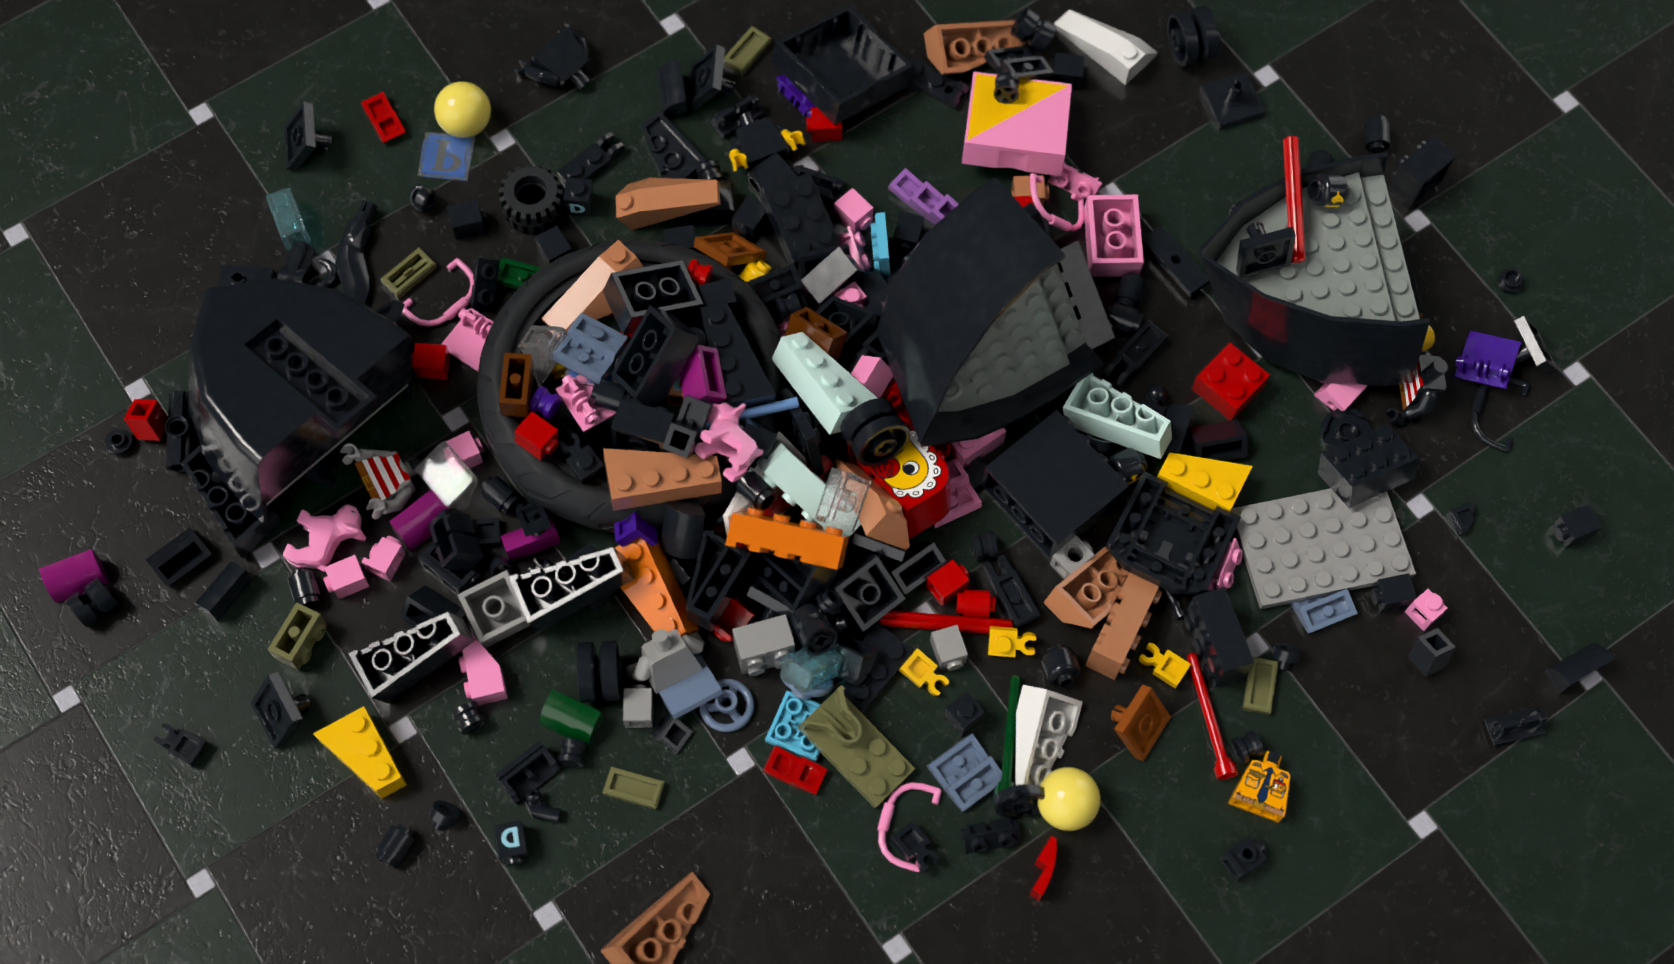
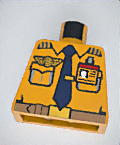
[1228,751,1290,823]

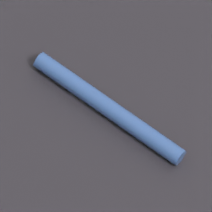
[705,397,799,429]

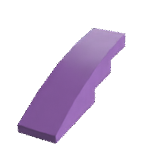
[888,168,959,225]

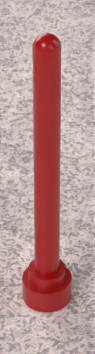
[1187,652,1238,780]

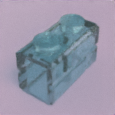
[265,188,311,251]
[780,647,843,694]

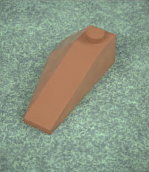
[834,458,910,550]

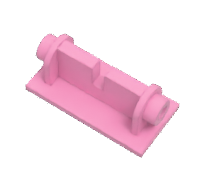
[1048,162,1102,200]
[838,226,873,272]
[1207,538,1242,591]

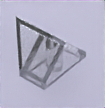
[518,325,566,387]

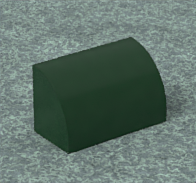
[539,689,604,748]

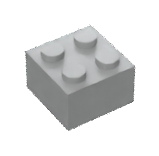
[458,570,531,648]
[732,614,795,676]

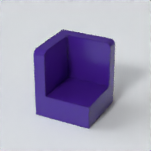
[614,512,658,547]

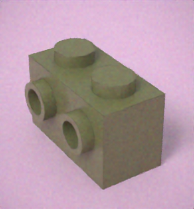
[268,602,327,671]

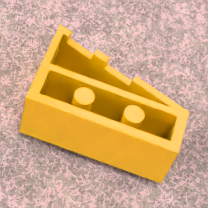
[1157,453,1253,512]
[313,706,407,799]

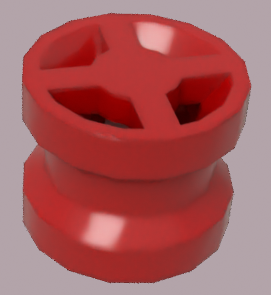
[687,259,713,289]

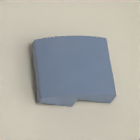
[552,312,628,384]
[1291,589,1358,633]
[658,653,723,719]
[926,733,1002,812]

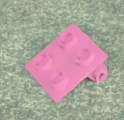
[441,308,493,371]
[556,373,616,432]

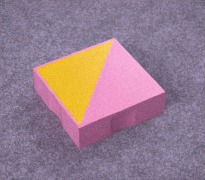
[962,72,1072,176]

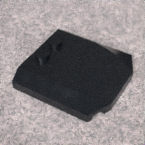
[1105,471,1241,595]

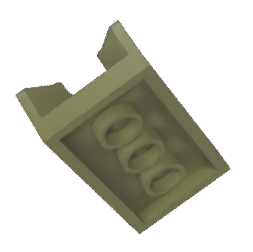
[798,685,915,808]

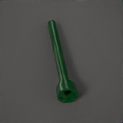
[994,675,1021,796]

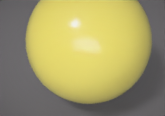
[434,82,491,138]
[1037,767,1100,831]

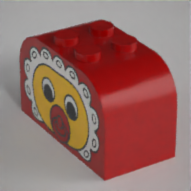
[847,416,951,539]

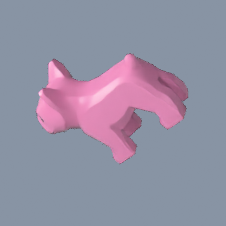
[695,403,763,482]
[283,505,366,572]

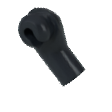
[524,789,561,822]

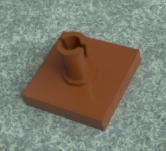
[694,232,766,272]
[1111,684,1171,761]

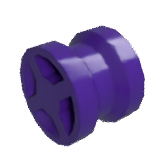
[529,386,562,420]

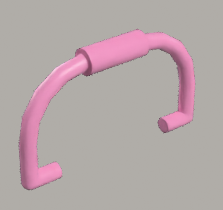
[1030,173,1084,232]
[402,258,474,327]
[877,782,941,872]

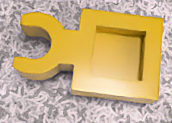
[988,626,1036,657]
[1139,643,1191,688]
[899,648,949,697]

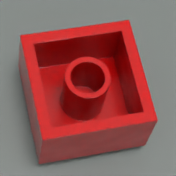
[1192,343,1270,421]

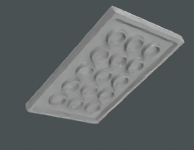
[1230,488,1416,609]

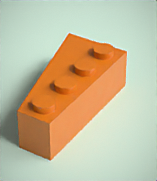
[725,507,849,570]
[615,537,699,636]

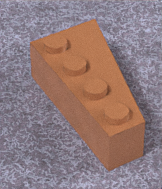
[603,448,722,511]
[1085,572,1163,680]

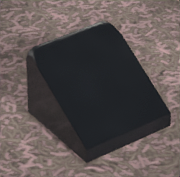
[650,714,693,754]

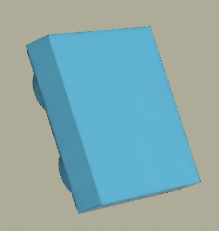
[870,212,890,281]
[765,691,821,763]

